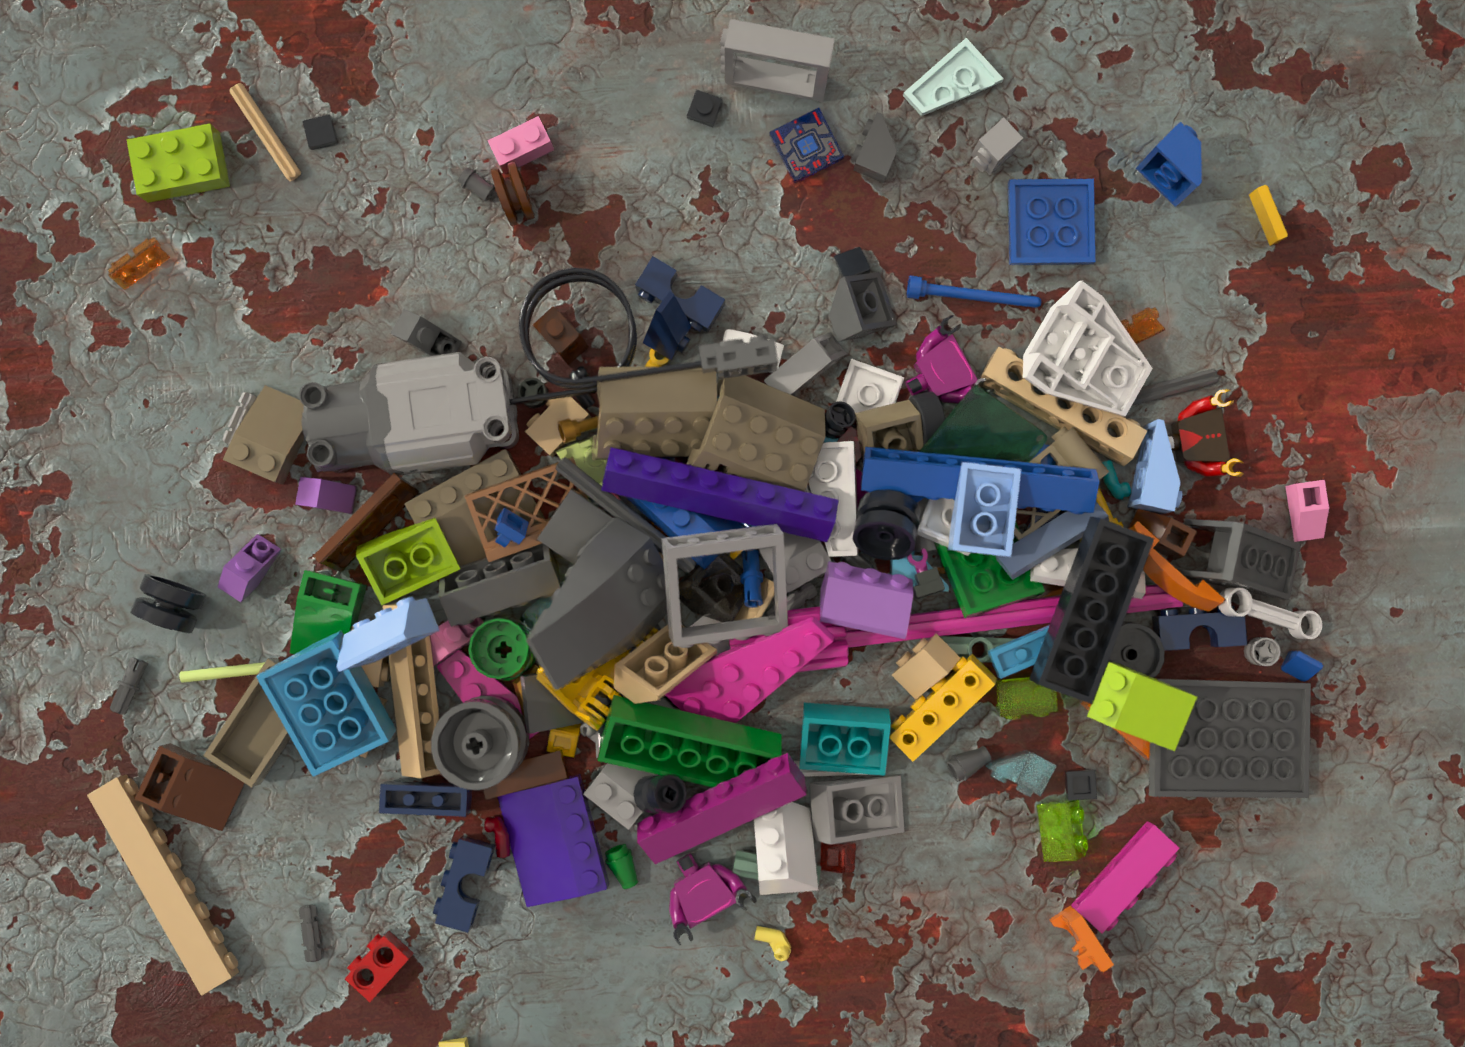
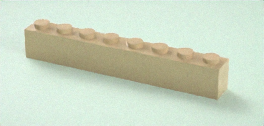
[87,775,239,996]

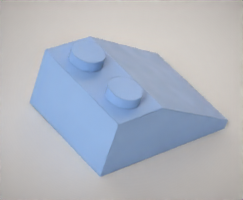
[1128,419,1182,515]
[948,462,1021,557]

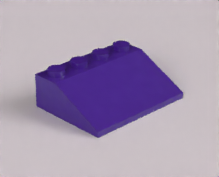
[498,774,610,907]

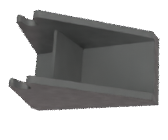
[1177,519,1301,600]

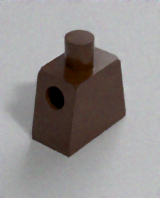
[532,306,589,366]

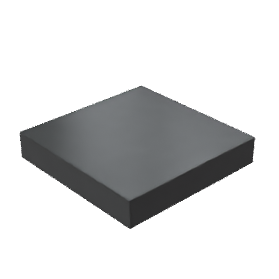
[520,673,582,734]

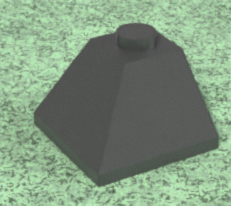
[829,272,897,342]

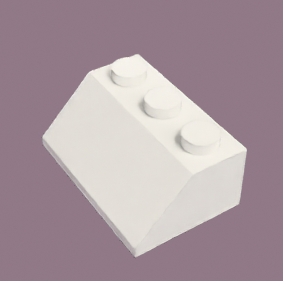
[754,802,818,895]

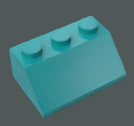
[799,702,891,776]

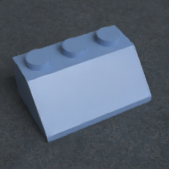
[337,596,440,672]

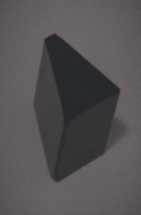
[834,247,871,278]

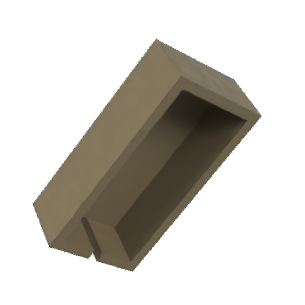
[203,658,291,788]

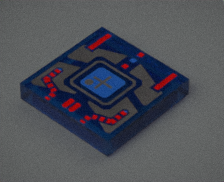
[769,107,845,184]

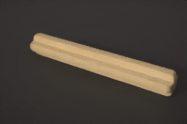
[230,83,301,181]

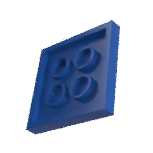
[1008,179,1096,265]

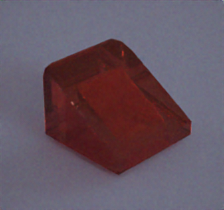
[820,842,856,874]

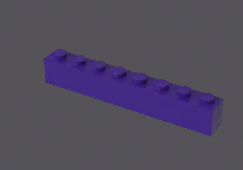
[601,447,838,542]

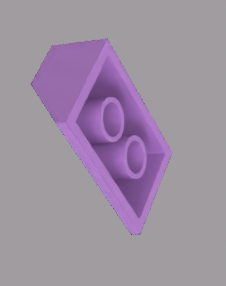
[820,561,913,639]

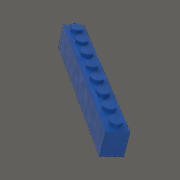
[861,447,1099,514]

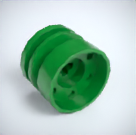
[468,618,536,681]

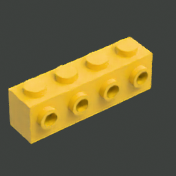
[889,654,997,761]

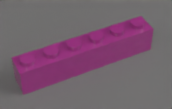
[637,753,807,864]

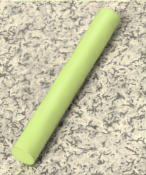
[180,662,265,683]

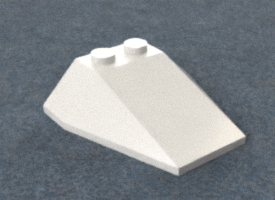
[1023,281,1153,416]

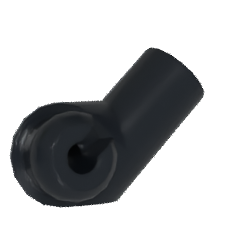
[569,366,596,409]

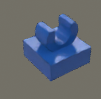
[495,508,529,548]

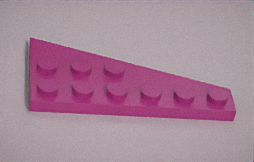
[665,616,835,723]

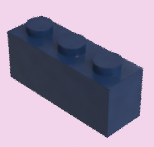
[379,781,472,817]

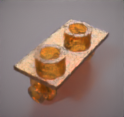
[108,237,170,290]
[1120,307,1165,344]

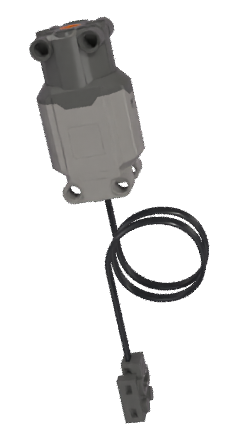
[299,268,778,475]

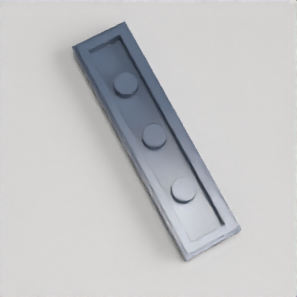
[996,502,1109,580]

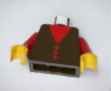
[1168,389,1244,477]

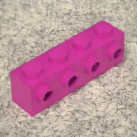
[1071,821,1180,934]

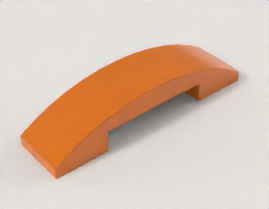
[1129,521,1225,612]

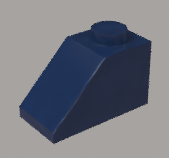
[643,292,691,360]

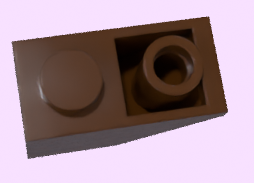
[1128,509,1197,560]

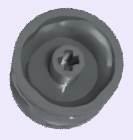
[431,696,529,790]

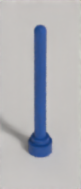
[907,276,1042,308]

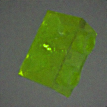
[996,677,1058,720]
[1037,800,1088,862]

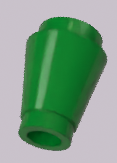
[605,844,638,889]

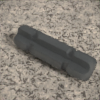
[299,904,322,962]

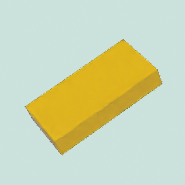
[1249,185,1288,246]

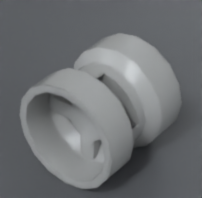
[1244,637,1281,666]

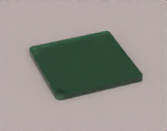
[919,385,1047,463]

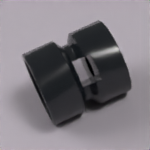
[633,775,687,813]

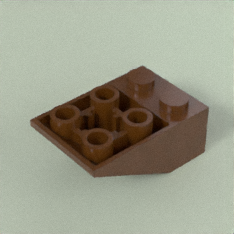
[134,743,245,831]

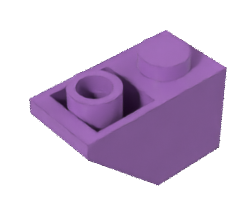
[218,534,281,602]

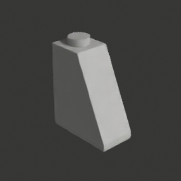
[764,332,847,396]

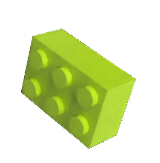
[127,124,230,203]

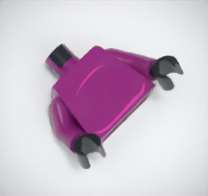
[905,315,994,404]
[669,853,756,946]

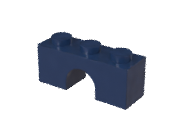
[635,256,725,333]
[1152,606,1247,651]
[433,836,496,933]

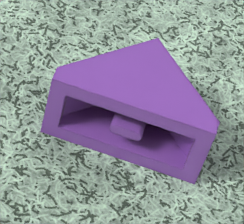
[295,477,357,514]

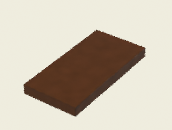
[313,473,419,572]

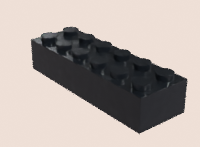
[1029,516,1154,704]

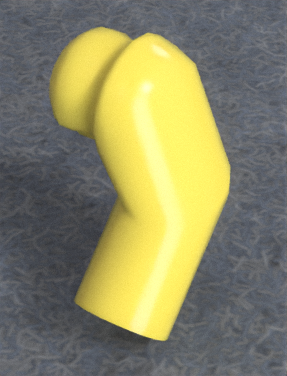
[754,926,791,961]

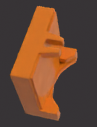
[1049,906,1114,972]

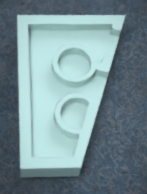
[903,38,1003,116]

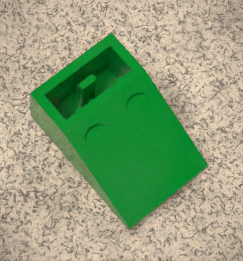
[290,570,367,654]

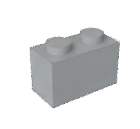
[971,118,1023,175]

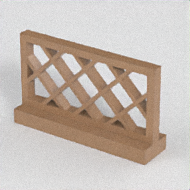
[464,457,588,562]

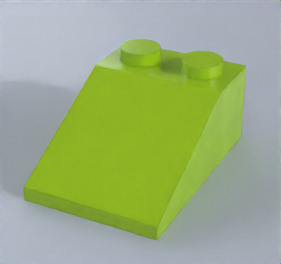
[356,518,461,605]
[1087,662,1198,751]

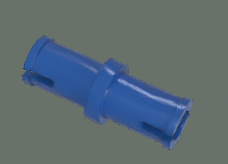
[741,549,763,608]

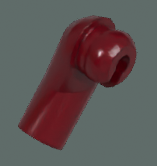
[484,815,510,858]

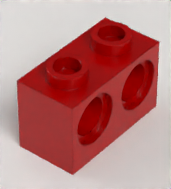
[345,931,414,1002]

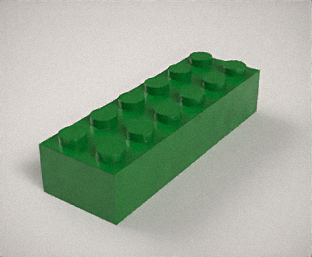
[597,695,782,787]

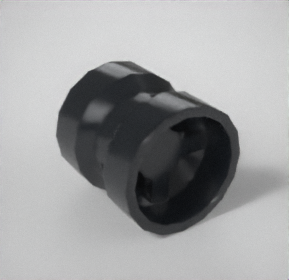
[825,401,856,439]

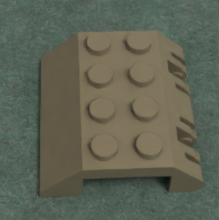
[592,367,717,461]
[686,376,825,492]

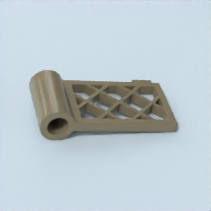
[1014,426,1109,541]

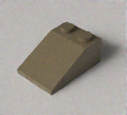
[223,385,305,485]
[855,400,924,461]

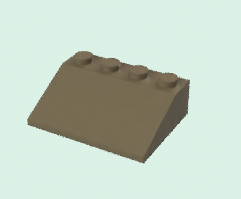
[404,449,545,566]

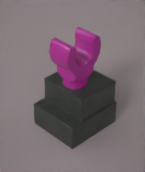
[907,548,945,600]

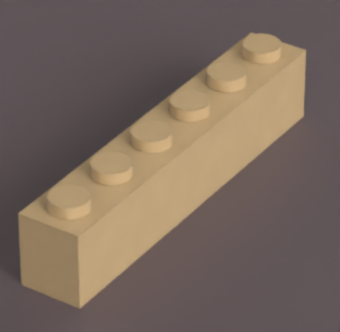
[383,603,441,778]

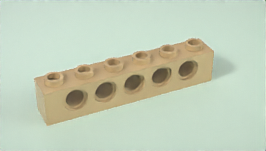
[978,347,1147,466]

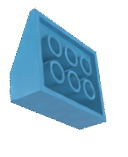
[256,630,396,777]

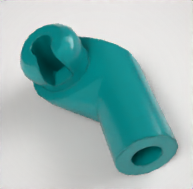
[1102,460,1131,500]

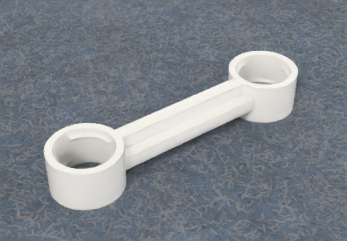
[1218,588,1322,639]

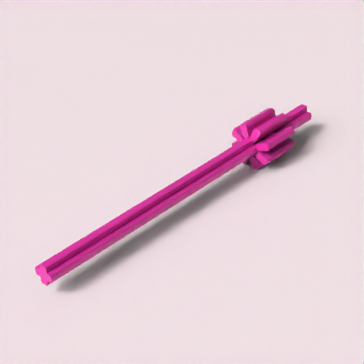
[729,584,1183,673]

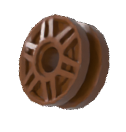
[490,161,535,226]

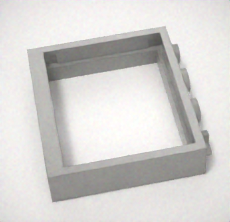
[720,19,835,102]
[662,524,788,648]

